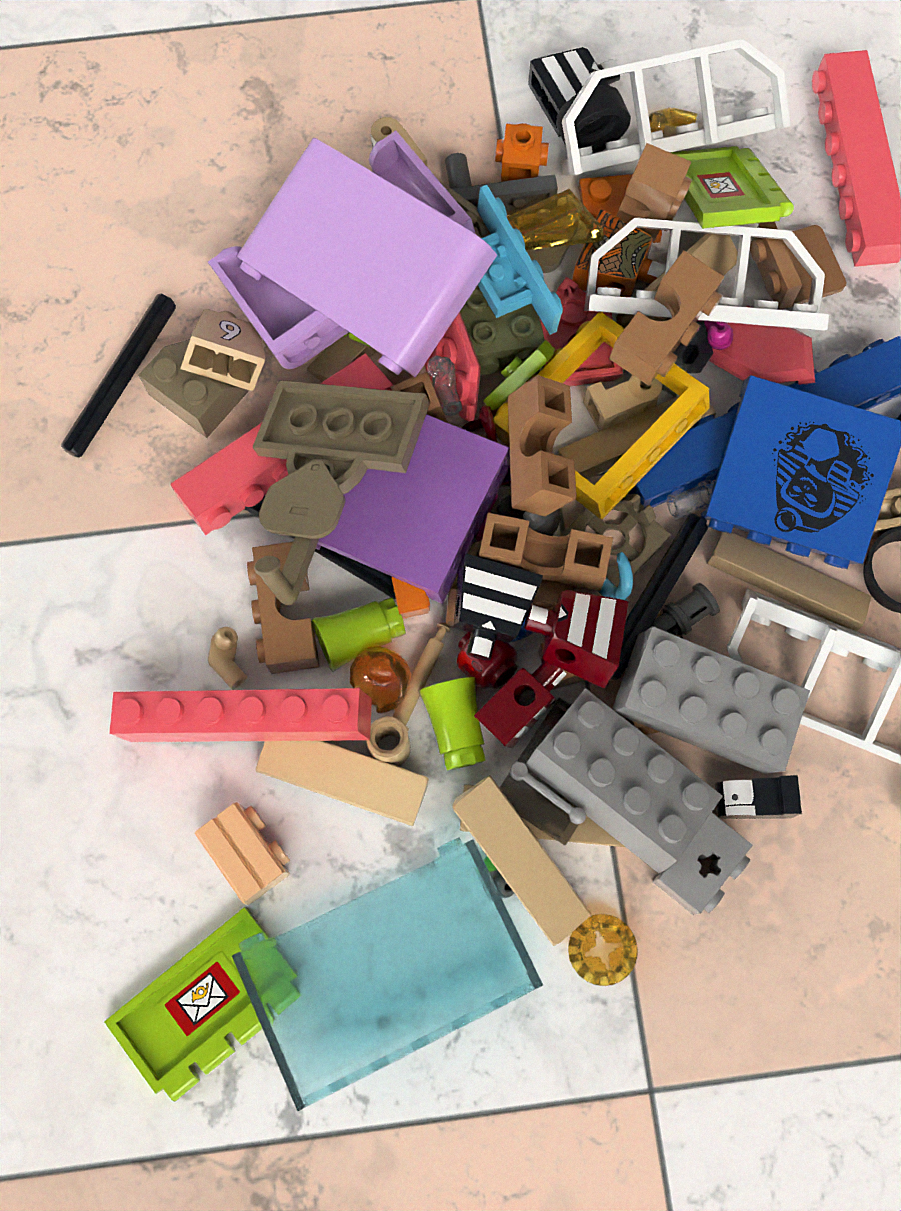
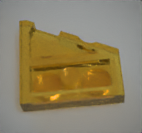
[507,189,604,250]

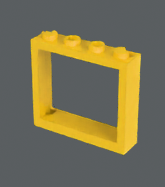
[493,311,710,520]

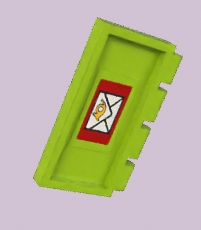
[670,146,794,229]
[104,907,302,1102]

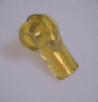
[649,107,698,134]

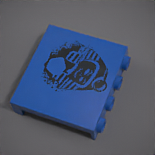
[701,375,901,569]

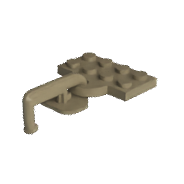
[253,380,430,605]

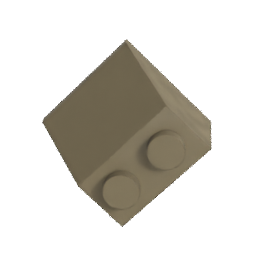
[138,339,249,438]

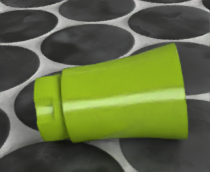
[312,597,406,672]
[419,677,486,771]

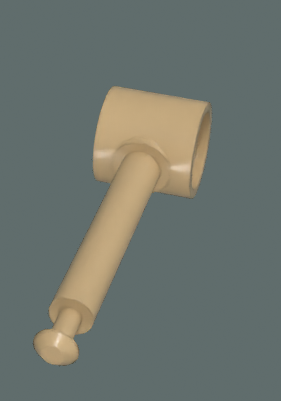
[366,623,451,767]

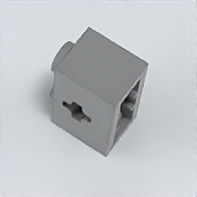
[652,812,753,915]

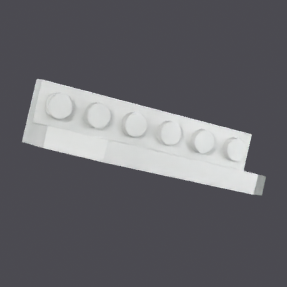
[560,39,791,175]
[584,218,829,330]
[727,588,901,764]

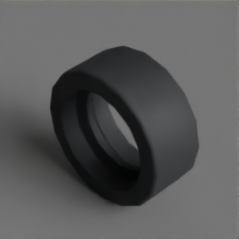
[556,85,631,153]

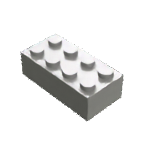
[612,626,810,774]
[525,688,723,874]

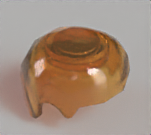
[350,646,411,713]

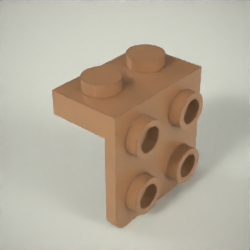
[750,221,846,310]

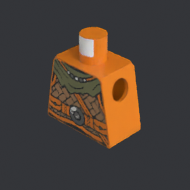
[572,209,666,297]

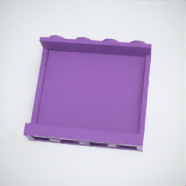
[316,414,510,604]

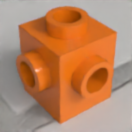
[495,123,549,182]

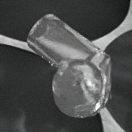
[427,355,462,416]

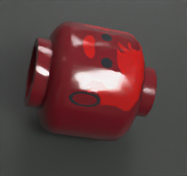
[457,632,518,689]

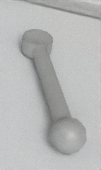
[510,762,586,824]

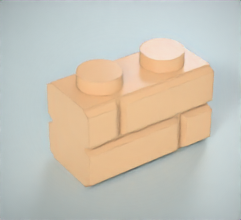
[194,802,290,905]

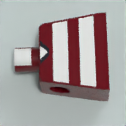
[524,590,629,688]
[474,661,567,748]

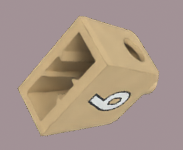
[180,309,265,391]

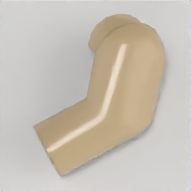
[208,627,247,690]

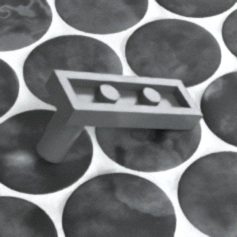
[445,153,558,215]

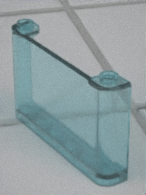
[232,837,543,1112]

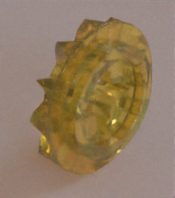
[568,914,638,986]

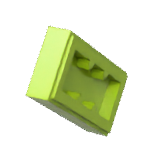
[483,340,555,411]

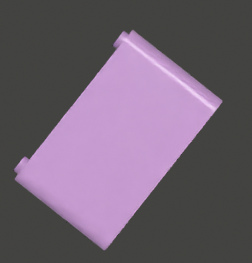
[208,131,475,369]
[236,138,497,378]

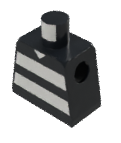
[528,47,620,137]
[454,554,543,660]

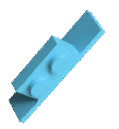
[477,185,563,335]

